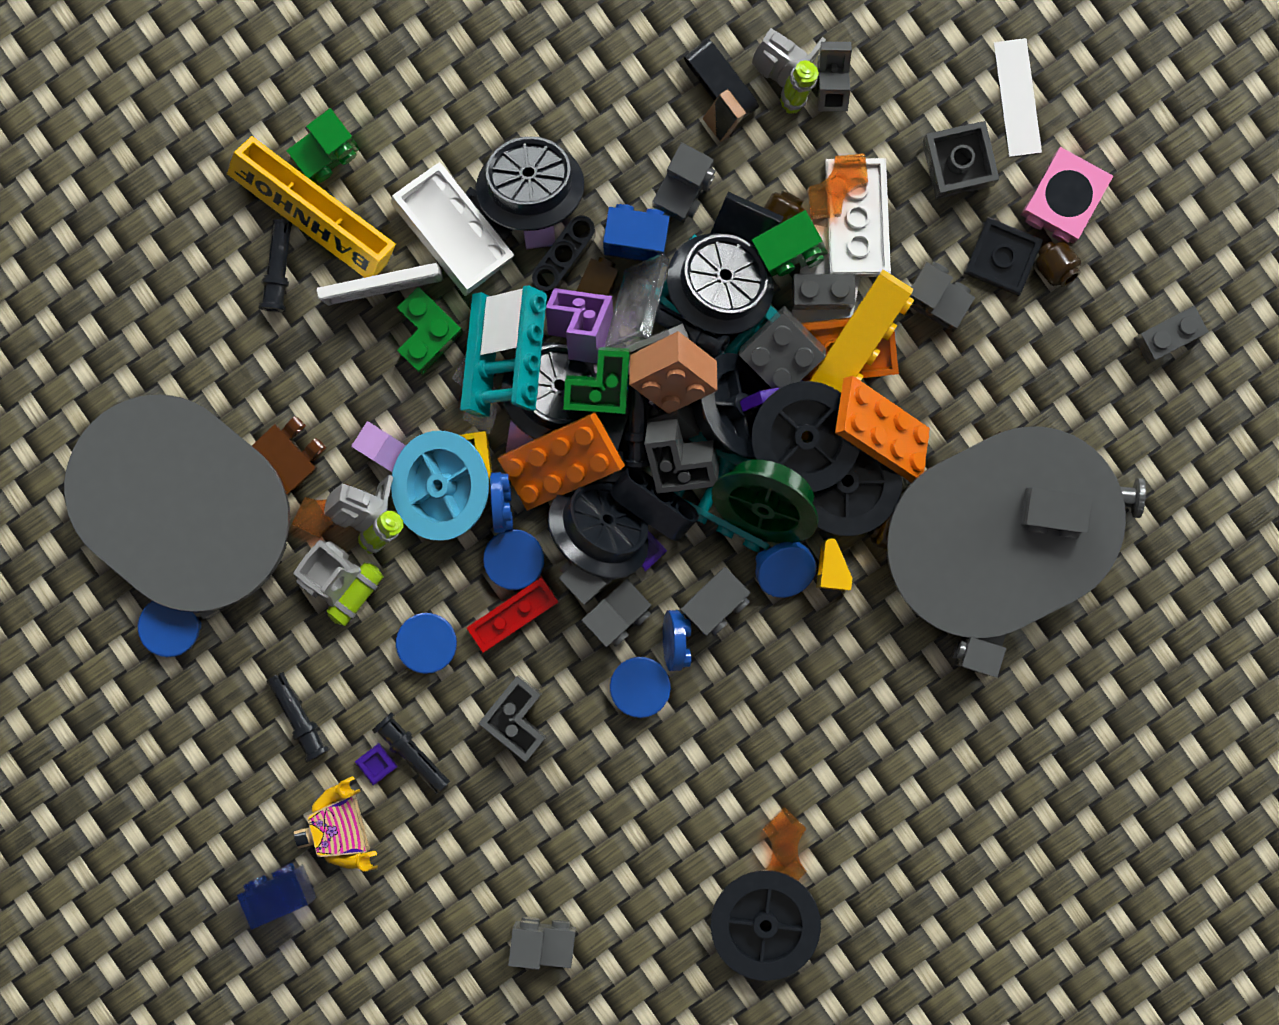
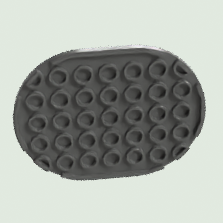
[64,394,291,613]
[886,426,1126,638]

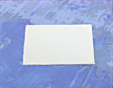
[481,289,523,355]

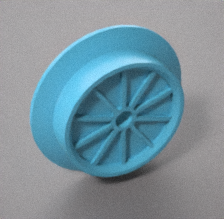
[391,431,489,541]

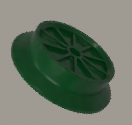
[711,460,818,543]

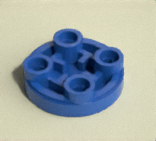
[490,472,513,533]
[483,529,544,590]
[755,542,816,598]
[138,601,201,657]
[663,610,691,671]
[396,613,457,674]
[610,657,671,718]

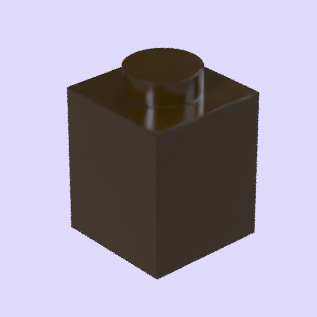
[576,257,619,296]

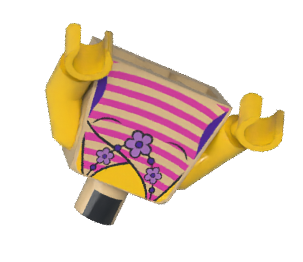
[294,776,378,872]

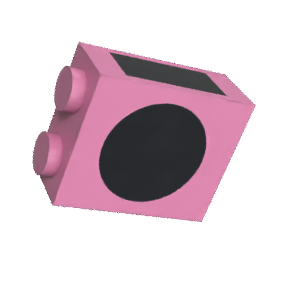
[1021,147,1113,244]

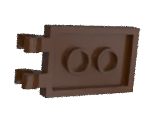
[252,416,327,497]

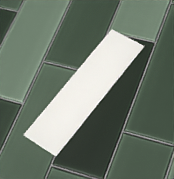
[994,38,1042,157]

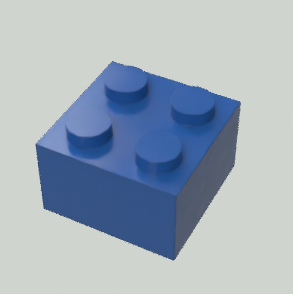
[603,204,670,264]

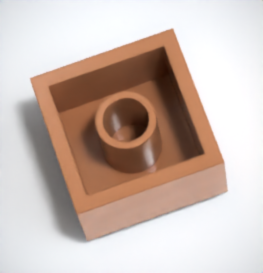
[629,331,717,414]

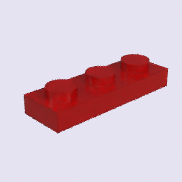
[466,577,559,653]

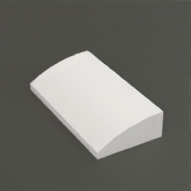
[391,162,514,296]

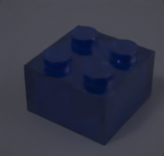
[237,862,317,930]

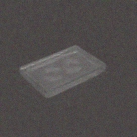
[604,254,669,348]

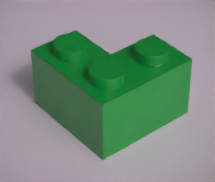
[286,108,360,183]
[752,210,828,277]
[397,286,464,375]
[563,347,630,414]

